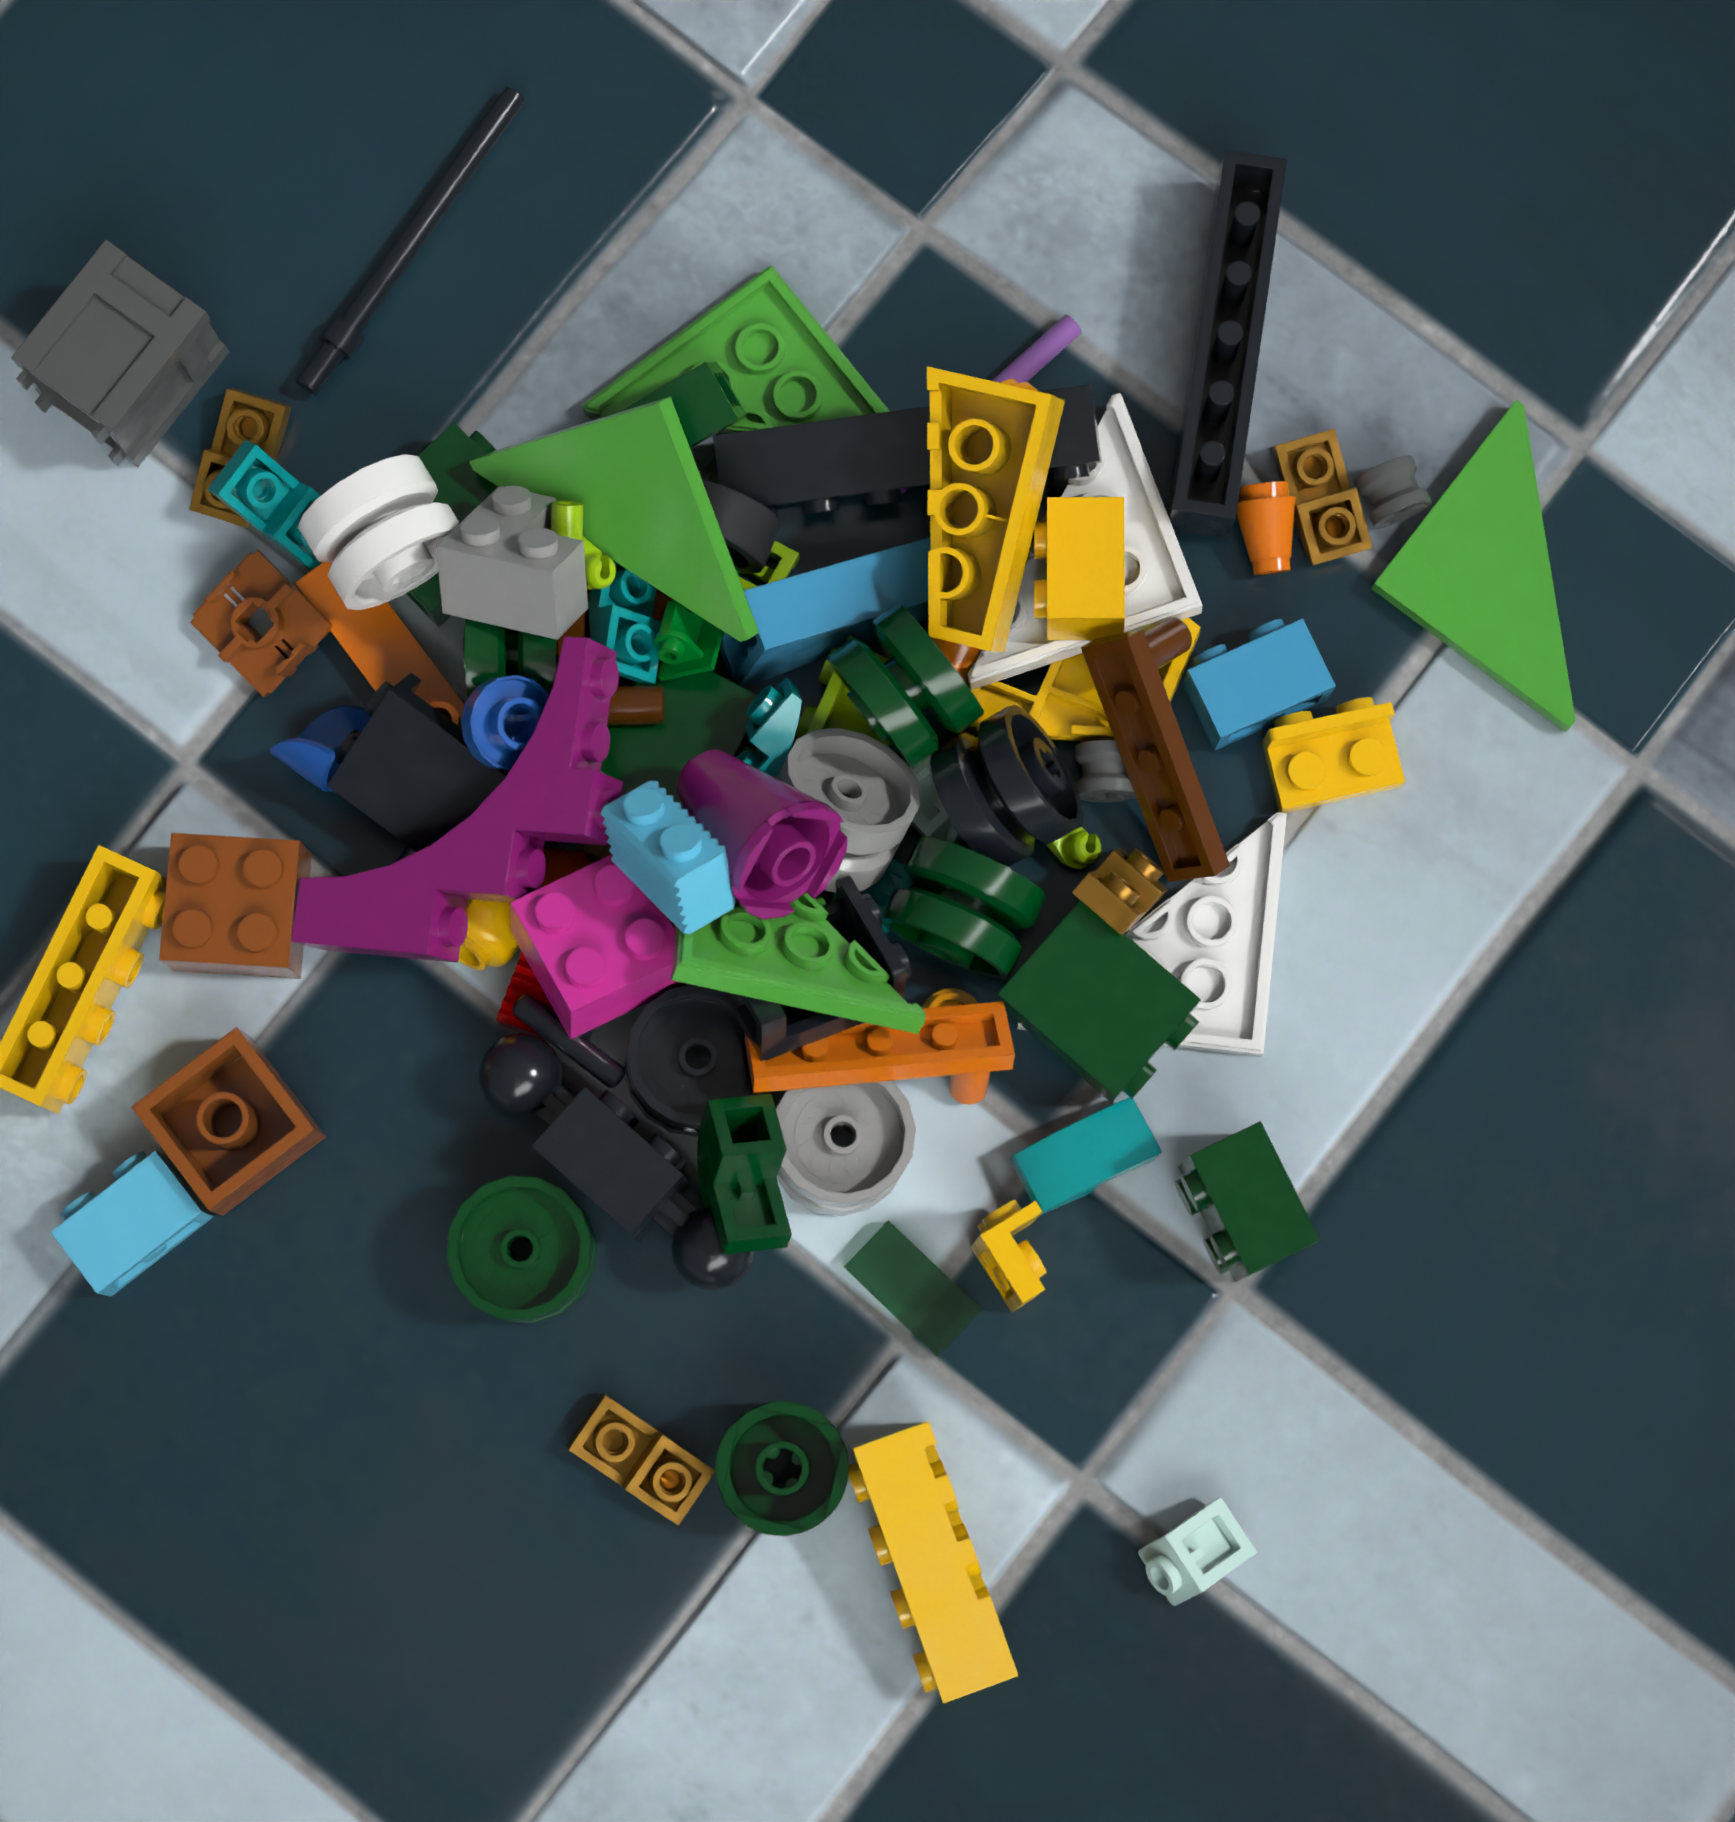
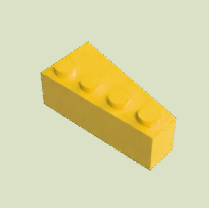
[927,366,1065,652]
[849,1421,1018,1704]

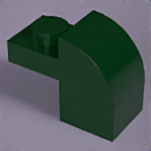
[697,1094,792,1255]

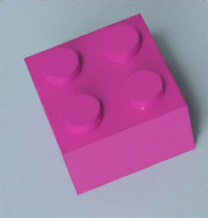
[510,855,686,1040]

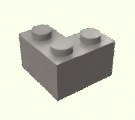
[436,486,588,640]

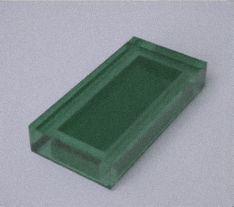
[844,1220,982,1357]

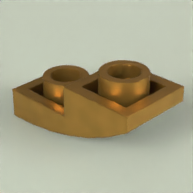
[189,388,292,528]
[1271,428,1373,566]
[1072,848,1168,935]
[565,1392,715,1526]

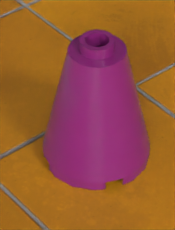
[677,750,847,919]

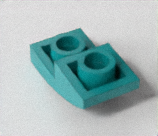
[207,440,323,571]
[589,561,662,686]
[736,677,802,778]
[1010,1097,1163,1215]

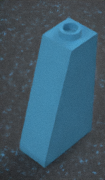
[720,537,931,688]

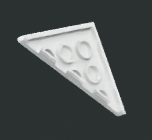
[968,393,1203,690]
[1017,812,1287,1057]

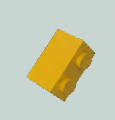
[1034,497,1125,640]

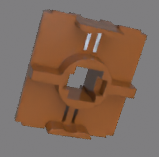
[190,550,332,697]

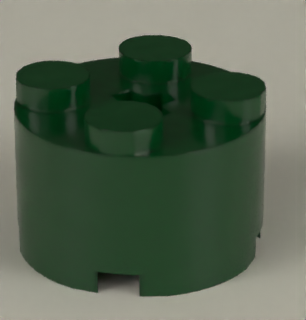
[716,1401,849,1536]

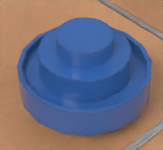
[461,675,549,772]

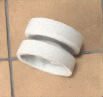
[298,454,459,610]

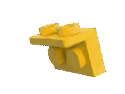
[1262,697,1405,813]
[971,1199,1046,1313]

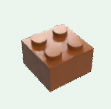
[159,833,312,979]
[131,1027,326,1216]

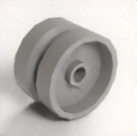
[777,728,921,893]
[776,1081,916,1216]

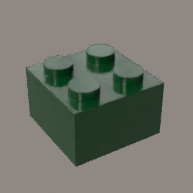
[1174,1121,1320,1282]

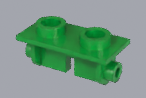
[654,565,740,681]

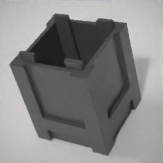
[11,240,230,467]

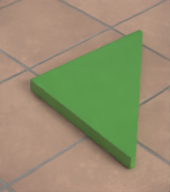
[582,265,890,435]
[469,397,759,642]
[1371,400,1576,733]
[671,893,926,1034]

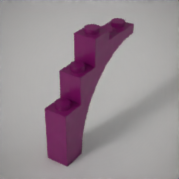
[291,637,623,963]

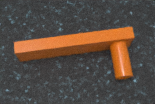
[295,562,465,729]
[745,1001,1015,1105]

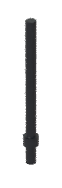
[296,87,526,396]

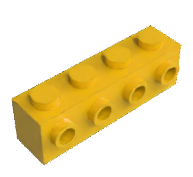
[0,845,167,1114]

